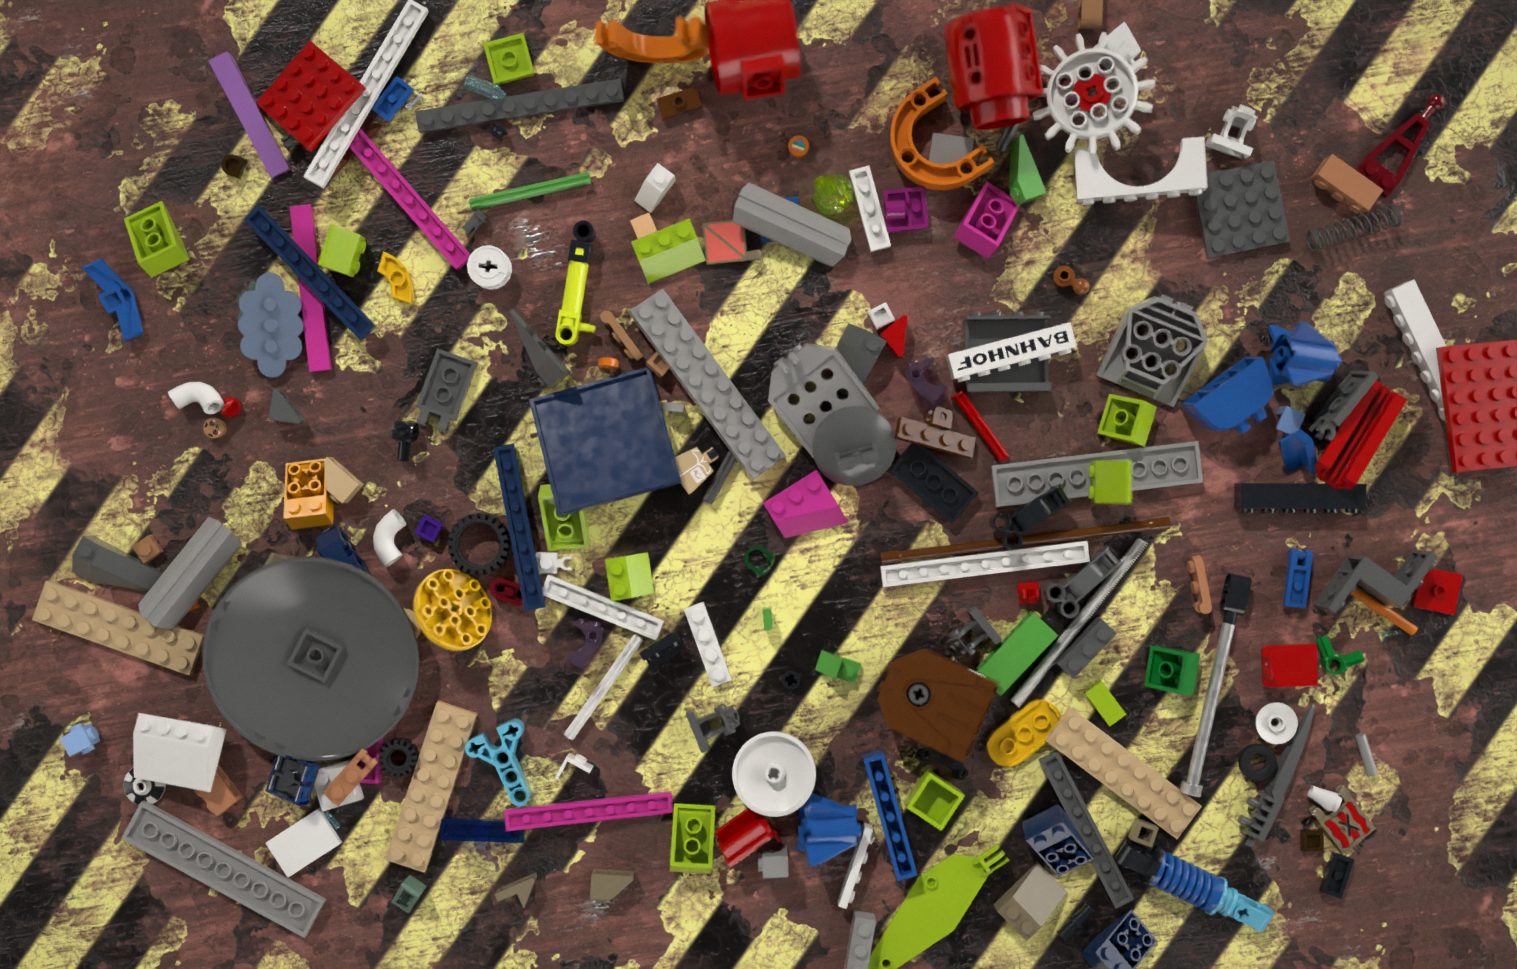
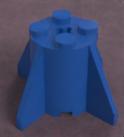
[1267,322,1341,386]
[795,793,861,867]

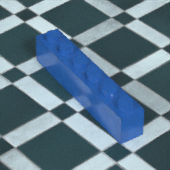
[862,749,918,881]

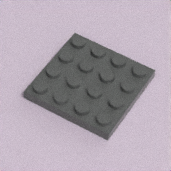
[1194,160,1290,259]

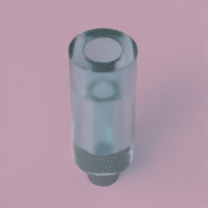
[464,75,506,100]

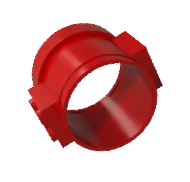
[704,0,800,100]

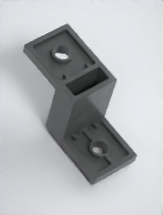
[1313,550,1438,613]

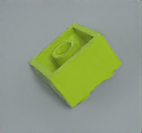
[318,224,366,278]
[1097,394,1157,447]
[605,552,654,601]

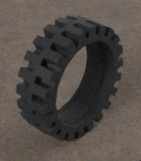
[447,513,511,575]

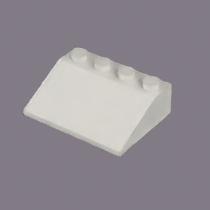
[133,713,227,792]

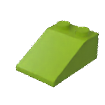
[124,201,190,278]
[1088,460,1132,504]
[538,484,589,551]
[669,803,715,874]

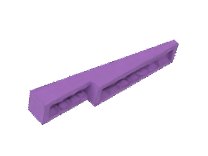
[208,52,291,179]

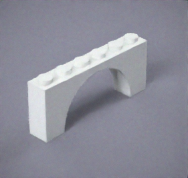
[1074,137,1207,205]

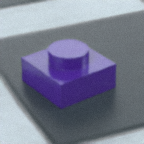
[415,514,444,543]

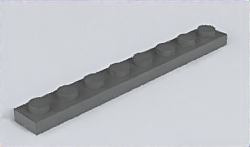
[1038,750,1134,909]

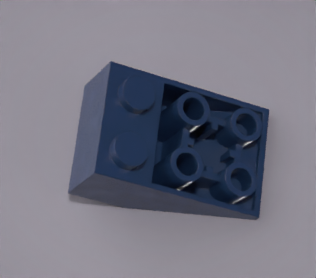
[1022,804,1094,877]
[1082,909,1157,969]

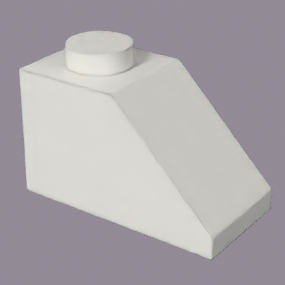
[634,163,676,213]

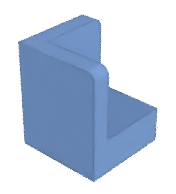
[1276,406,1306,436]

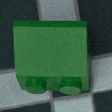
[1144,645,1200,695]

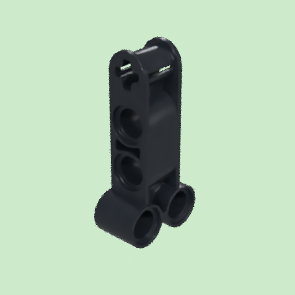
[989,483,1072,549]

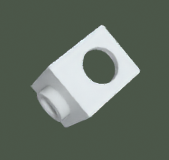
[555,753,593,780]

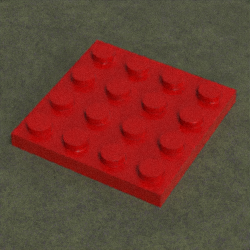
[256,40,367,152]

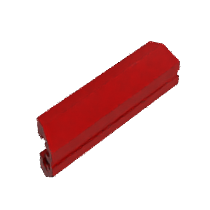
[1315,380,1407,489]

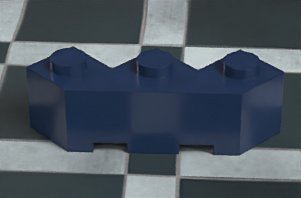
[316,524,368,574]

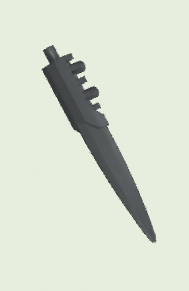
[1238,704,1315,848]

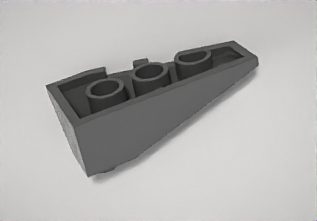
[510,308,571,389]
[827,323,887,408]
[72,535,163,592]

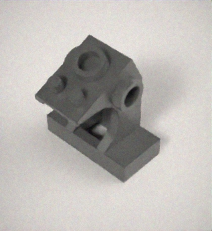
[945,606,1002,659]
[686,704,740,753]

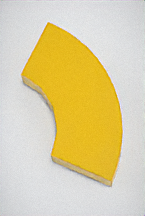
[377,252,414,305]

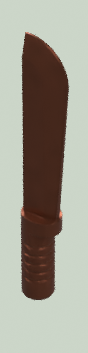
[330,123,382,180]

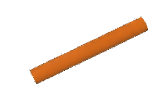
[1351,586,1418,635]

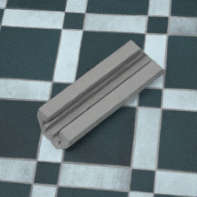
[733,183,852,266]
[138,517,242,630]

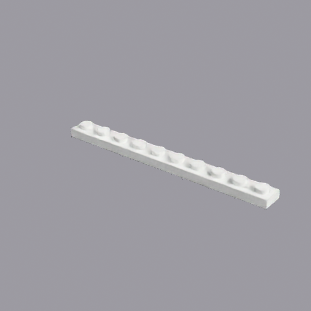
[303,0,429,189]
[880,541,1090,587]

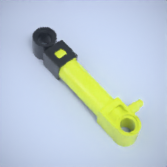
[555,220,596,346]

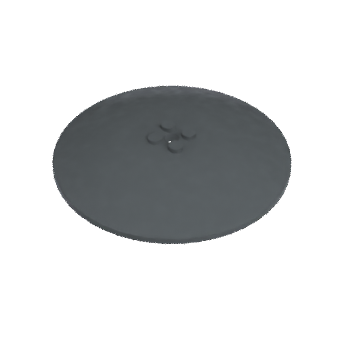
[203,557,419,761]

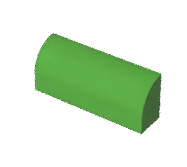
[974,611,1058,696]

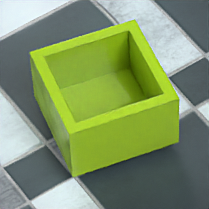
[904,768,965,831]

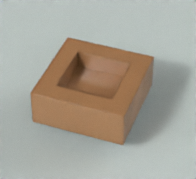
[645,351,669,378]
[132,535,164,564]

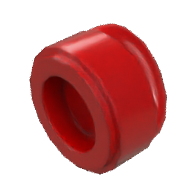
[220,397,242,418]

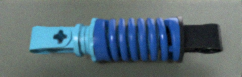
[1115,840,1274,932]

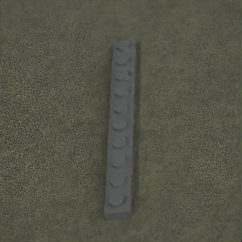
[415,79,624,134]

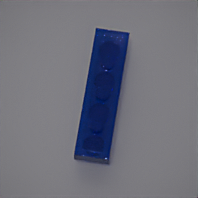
[440,818,525,843]

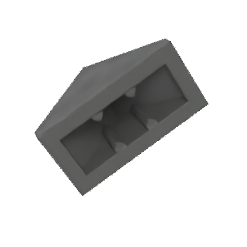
[269,388,307,424]

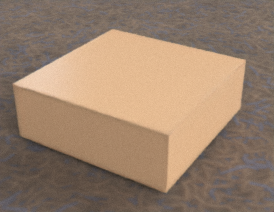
[630,212,657,239]

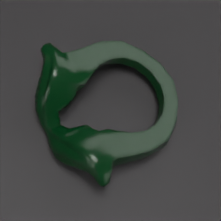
[744,545,775,578]

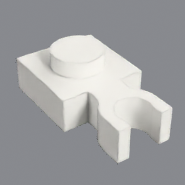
[536,552,572,574]

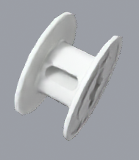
[467,245,512,290]

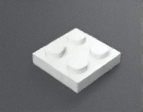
[312,758,364,812]

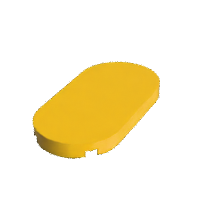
[986,700,1061,767]

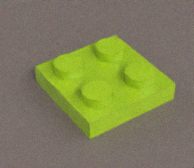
[483,33,535,86]

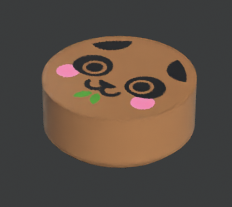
[203,418,227,439]

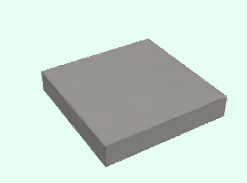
[928,133,974,174]

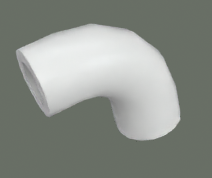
[168,382,224,414]
[373,509,406,567]

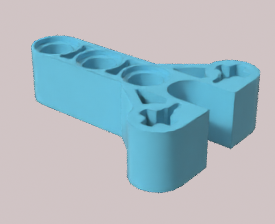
[465,718,532,806]

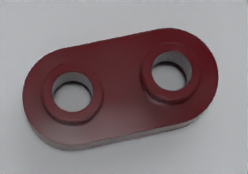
[490,578,523,606]

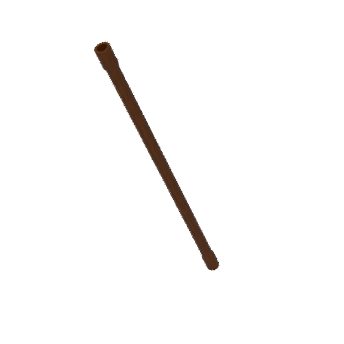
[880,517,1171,564]

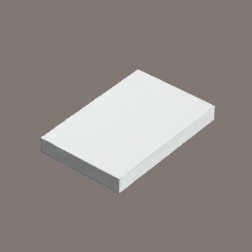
[266,808,342,877]

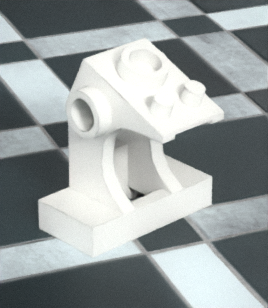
[1205,104,1257,161]

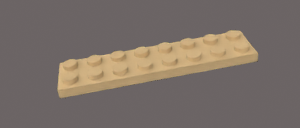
[32,580,205,675]
[385,701,478,873]
[1044,706,1202,839]

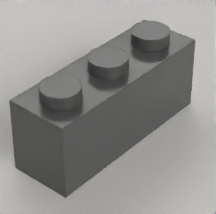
[1055,617,1117,679]

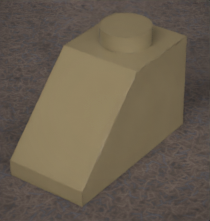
[590,869,635,903]

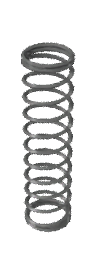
[1306,204,1402,252]

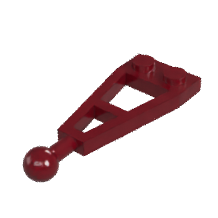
[1355,94,1445,198]

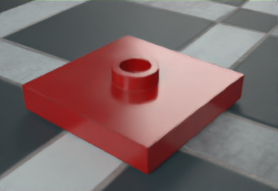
[1411,568,1463,615]

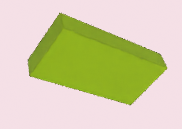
[1084,680,1126,727]

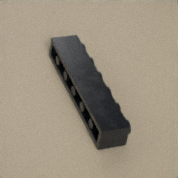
[1234,483,1366,513]

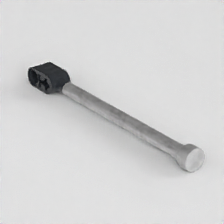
[1180,573,1252,797]

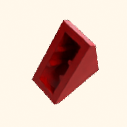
[879,315,908,359]

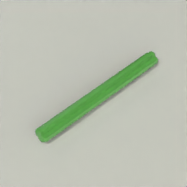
[469,172,591,210]

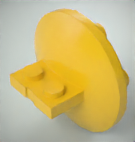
[414,569,492,651]

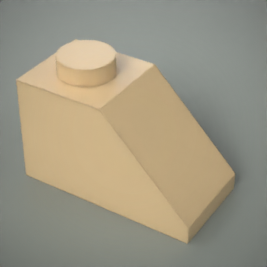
[324,457,364,504]

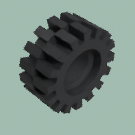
[378,738,419,778]

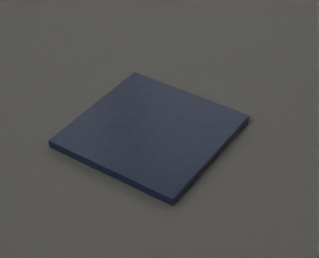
[529,367,682,517]

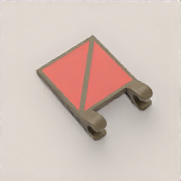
[703,220,762,265]

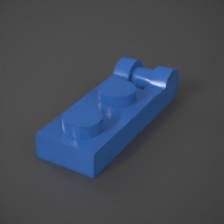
[1282,548,1313,608]

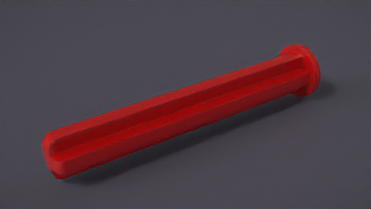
[951,388,1009,462]

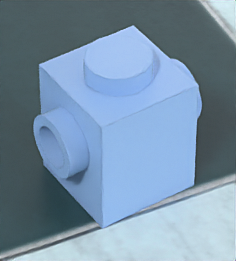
[59,723,100,757]

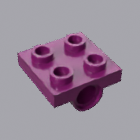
[882,186,929,233]

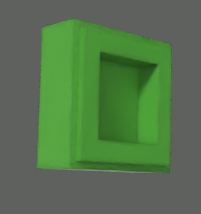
[763,607,772,630]

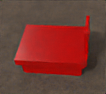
[1261,643,1318,687]
[715,808,782,868]

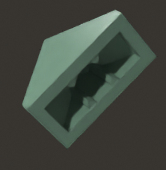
[392,875,427,914]

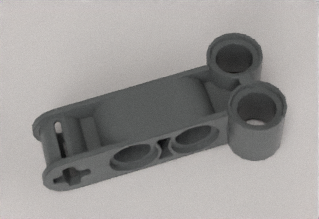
[1043,545,1122,618]

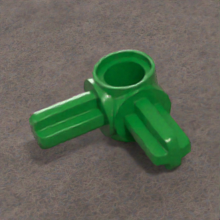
[1316,636,1364,675]

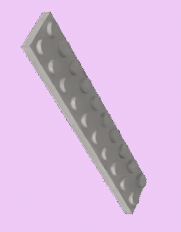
[629,289,786,480]
[991,441,1203,507]
[121,801,326,938]

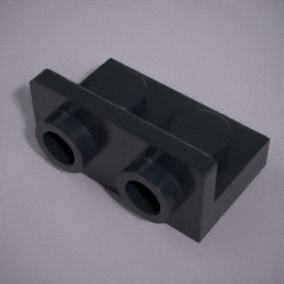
[640,630,687,669]

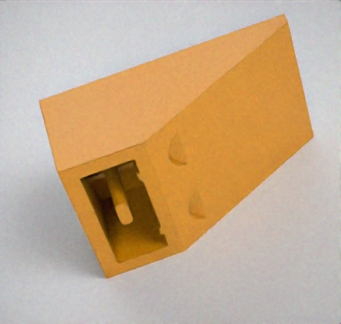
[283,458,334,530]

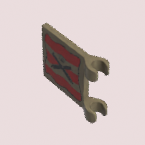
[1309,785,1376,854]

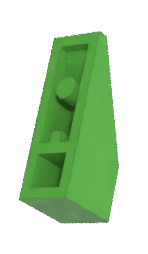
[1009,135,1047,206]

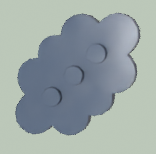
[238,272,304,377]

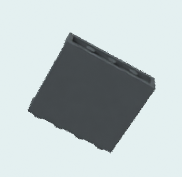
[964,312,1051,393]

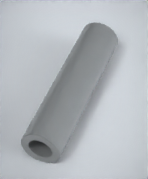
[1355,733,1378,776]

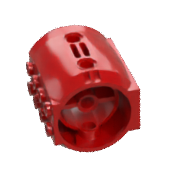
[943,3,1044,130]

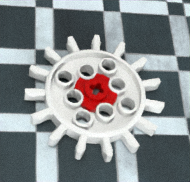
[1032,32,1155,156]

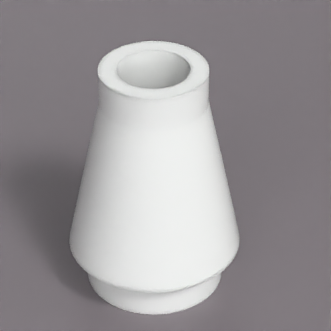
[1307,785,1342,812]

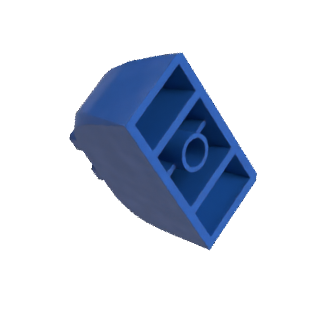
[1180,356,1274,434]

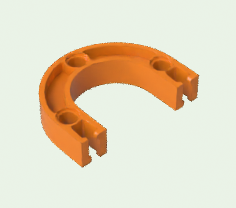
[595,16,709,64]
[890,77,995,190]

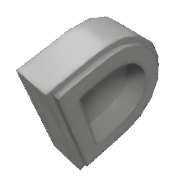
[663,402,685,413]

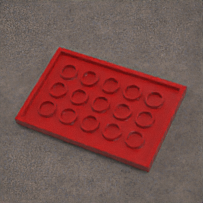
[1436,340,1517,473]

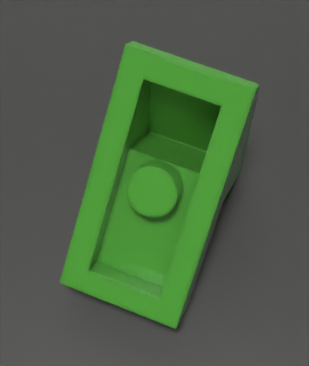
[815,650,861,684]

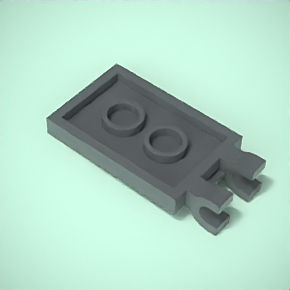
[416,348,478,434]
[1305,370,1379,441]

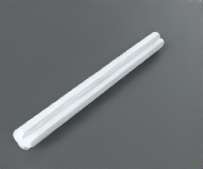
[564,634,643,740]

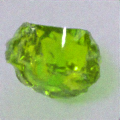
[813,174,853,215]

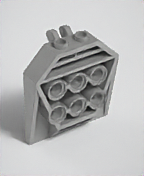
[1096,294,1208,407]
[768,343,880,458]

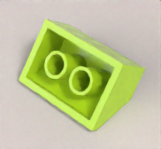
[631,218,706,284]

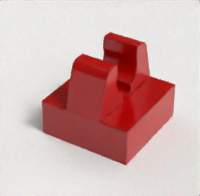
[1017,581,1040,604]

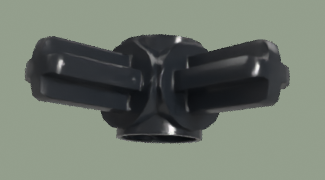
[389,420,419,462]

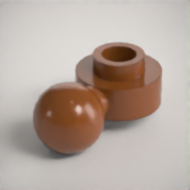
[1053,266,1090,295]

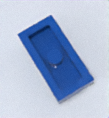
[372,75,415,123]

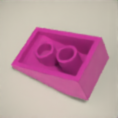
[953,181,1020,259]

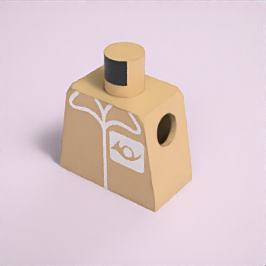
[675,447,719,494]

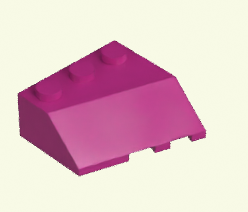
[763,470,848,538]

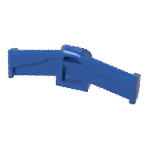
[81,258,144,343]

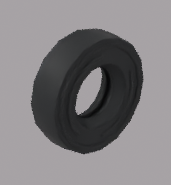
[1238,743,1277,781]

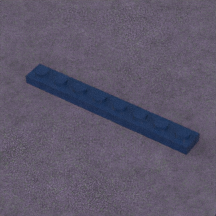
[243,205,377,341]
[493,443,546,611]

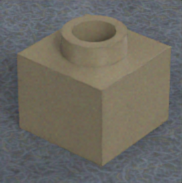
[1128,817,1159,848]

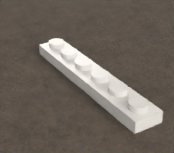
[542,574,664,640]

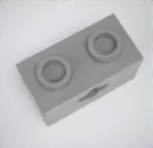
[758,846,788,878]

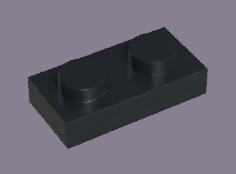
[1319,851,1355,899]

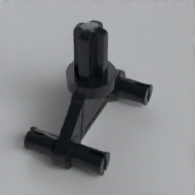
[915,746,969,780]

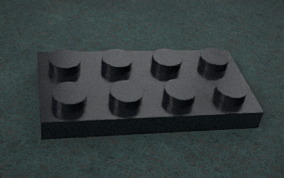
[888,443,979,524]

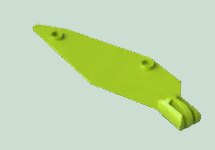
[868,843,1010,969]

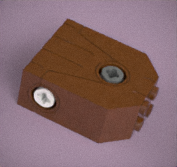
[877,649,1001,762]

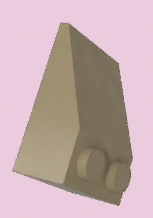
[993,862,1067,942]

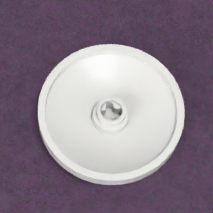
[732,731,816,817]

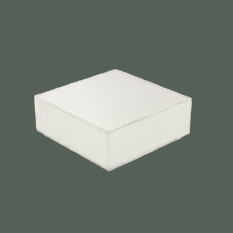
[867,302,895,330]

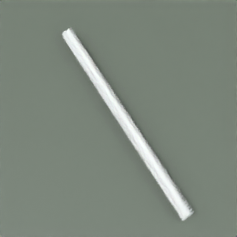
[1010,538,1147,707]

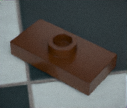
[656,86,702,120]

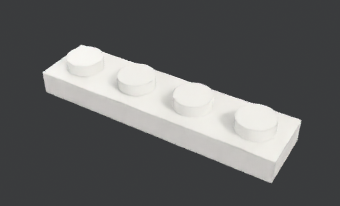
[849,165,891,252]
[684,601,732,687]
[837,823,875,909]

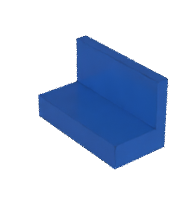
[1279,429,1317,474]

